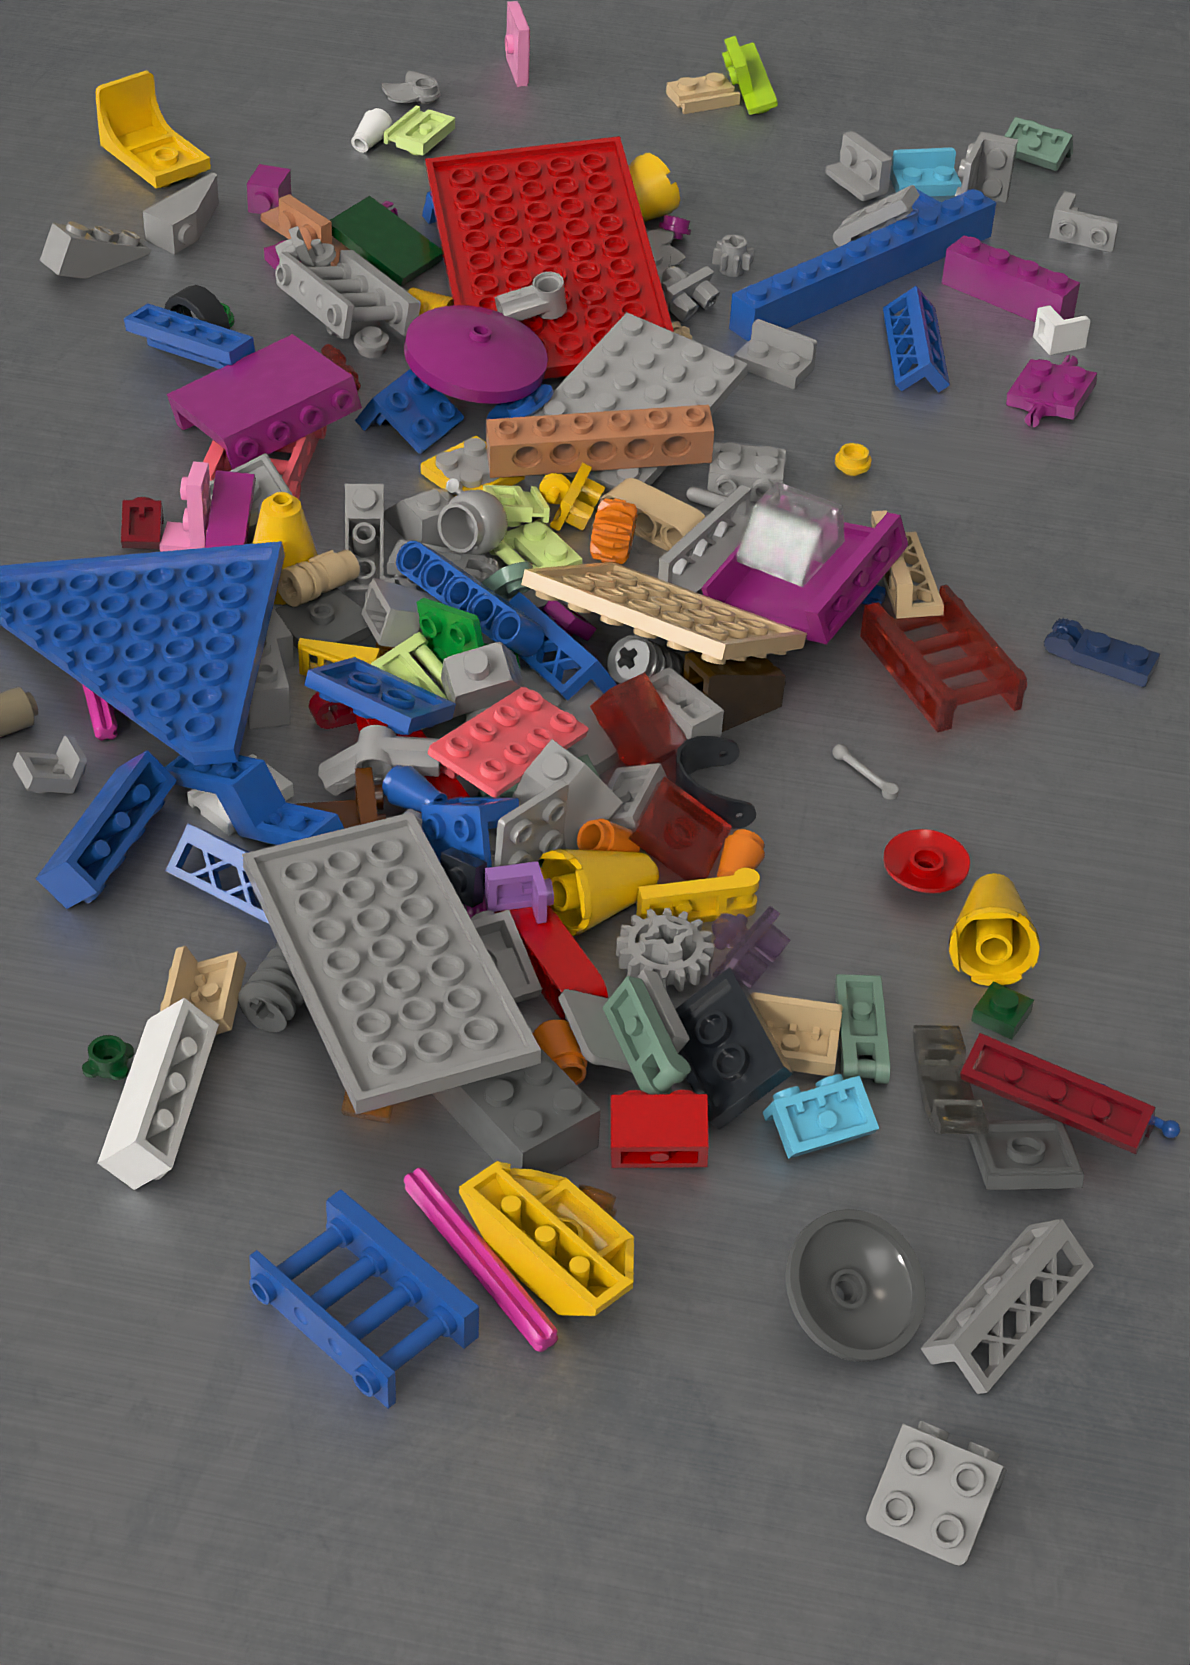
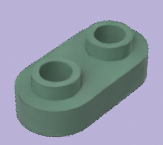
[481,562,533,602]

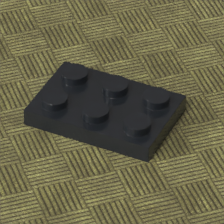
[675,967,793,1130]

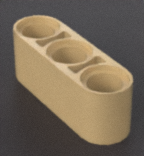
[600,478,705,551]

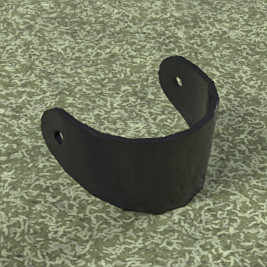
[675,736,756,829]

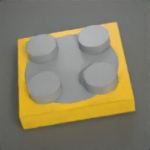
[421,436,525,496]

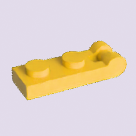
[636,868,760,923]

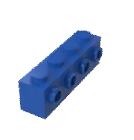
[35,750,177,909]

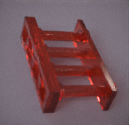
[860,584,1027,733]

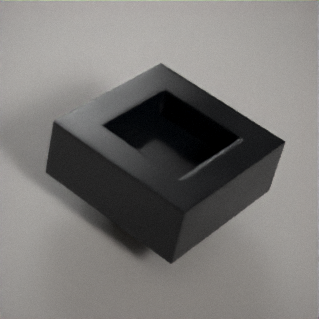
[440,847,487,908]

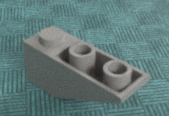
[40,221,151,279]
[345,484,384,592]

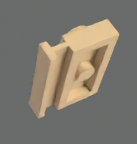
[666,72,740,114]

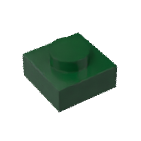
[971,981,1034,1040]

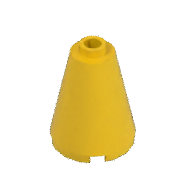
[628,153,680,222]
[252,492,318,605]
[539,849,659,936]
[949,873,1040,986]

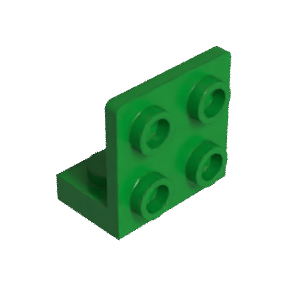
[416,598,520,668]

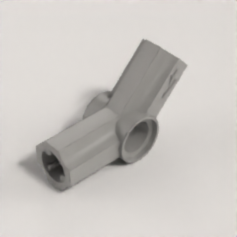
[318,725,441,796]

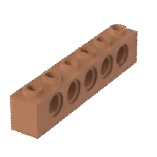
[486,404,714,478]

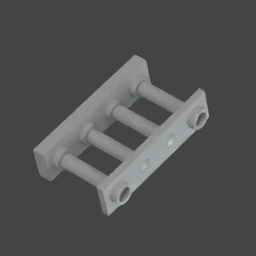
[275,250,421,339]

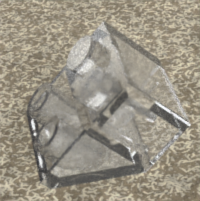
[737,482,845,587]

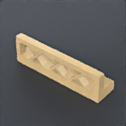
[871,510,944,619]

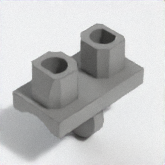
[275,226,336,267]
[661,266,720,323]

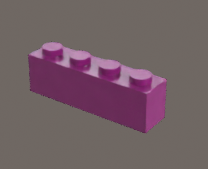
[942,235,1080,322]

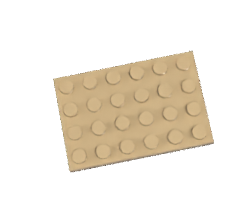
[521,562,807,664]

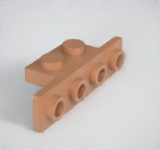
[261,194,350,266]

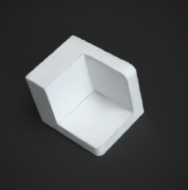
[1033,306,1091,355]

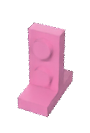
[160,461,211,552]

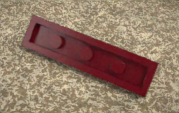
[960,1033,1156,1154]

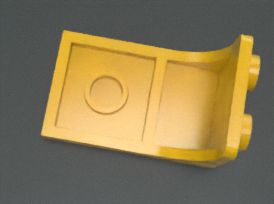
[95,70,211,188]

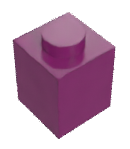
[247,164,292,214]

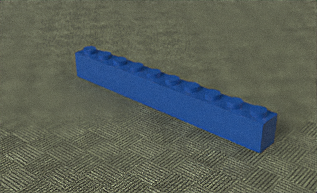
[729,189,997,341]

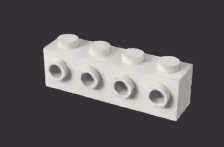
[98,998,219,1190]

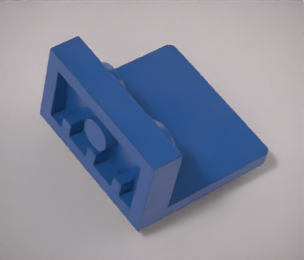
[355,369,464,454]
[420,797,519,894]

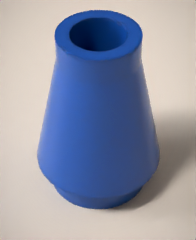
[382,765,447,812]

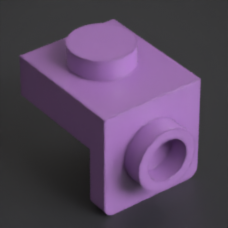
[484,861,554,924]

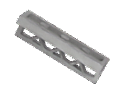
[658,485,762,595]
[921,1219,1094,1394]

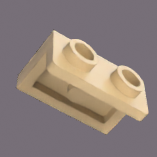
[160,946,246,1035]
[751,992,843,1076]

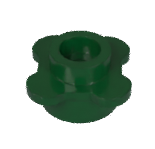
[82,1035,134,1080]

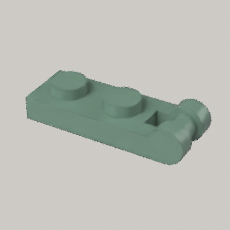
[834,974,890,1084]
[602,976,691,1094]

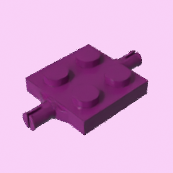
[1006,355,1097,427]

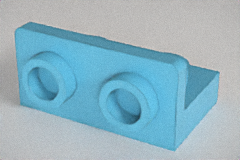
[890,148,962,196]
[762,1074,879,1159]

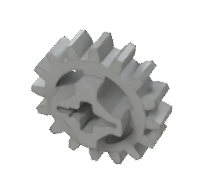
[616,908,715,992]

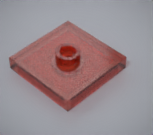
[629,776,732,881]

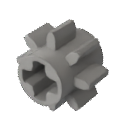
[712,235,755,277]

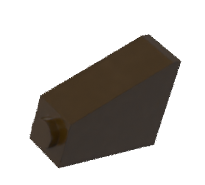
[683,652,786,732]

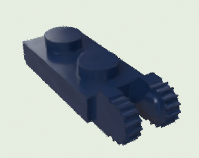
[1043,618,1160,687]

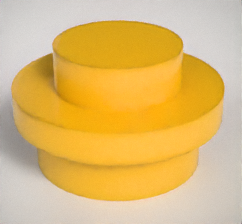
[835,443,872,476]

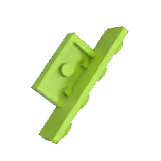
[722,36,778,115]

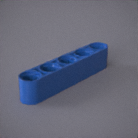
[396,541,544,657]

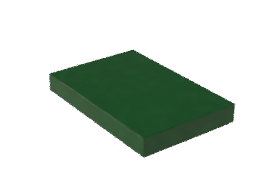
[330,196,443,287]

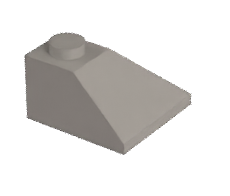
[384,488,455,548]
[512,739,623,850]

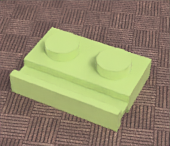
[384,105,455,156]
[483,485,550,527]

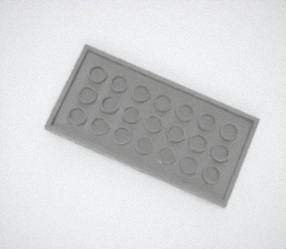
[242,812,541,1114]

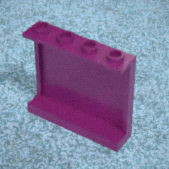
[167,334,362,470]
[701,493,909,644]

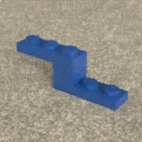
[165,755,344,845]

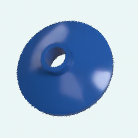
[487,384,554,419]

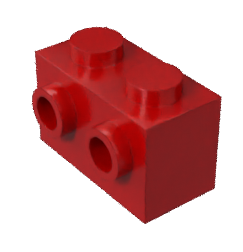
[611,1090,709,1168]

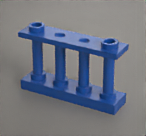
[249,1190,479,1409]

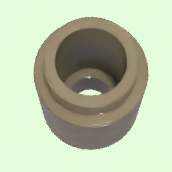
[0,687,38,738]

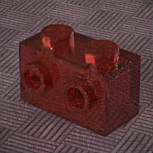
[590,672,687,767]

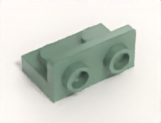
[1004,117,1073,171]

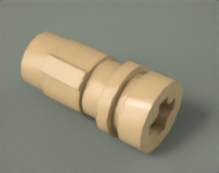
[277,550,360,607]

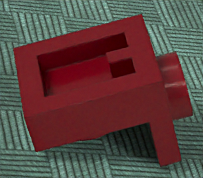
[121,497,164,549]

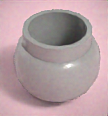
[437,490,508,555]

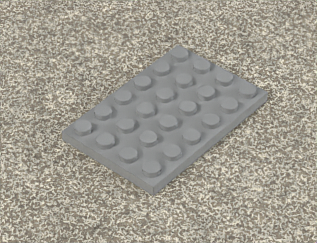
[531,312,748,493]

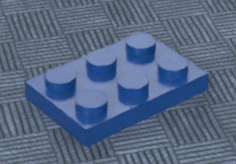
[304,657,456,735]

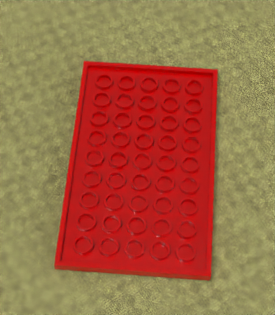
[425,136,674,379]

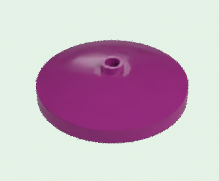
[404,305,548,404]

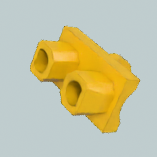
[539,462,605,531]

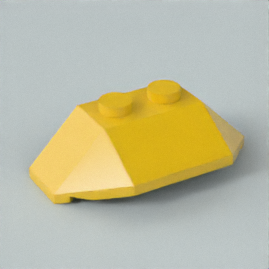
[459,1161,634,1316]

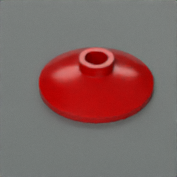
[883,829,970,893]

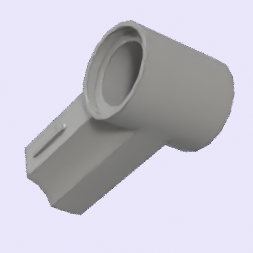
[495,272,567,321]

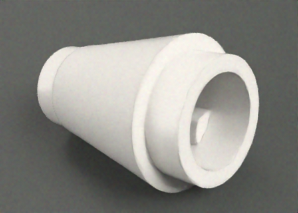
[351,108,392,153]

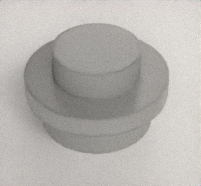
[354,326,389,358]

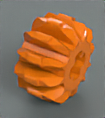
[590,498,638,565]

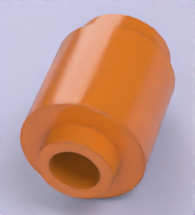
[577,818,640,852]
[532,1019,588,1085]

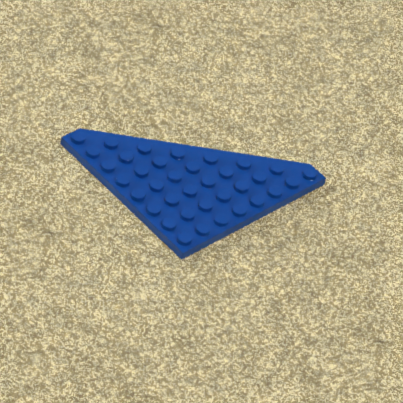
[0,541,285,765]

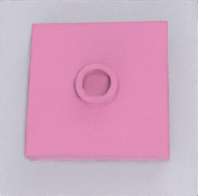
[504,1,530,87]

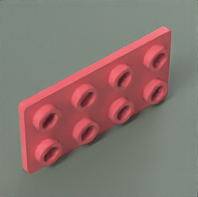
[428,687,589,798]

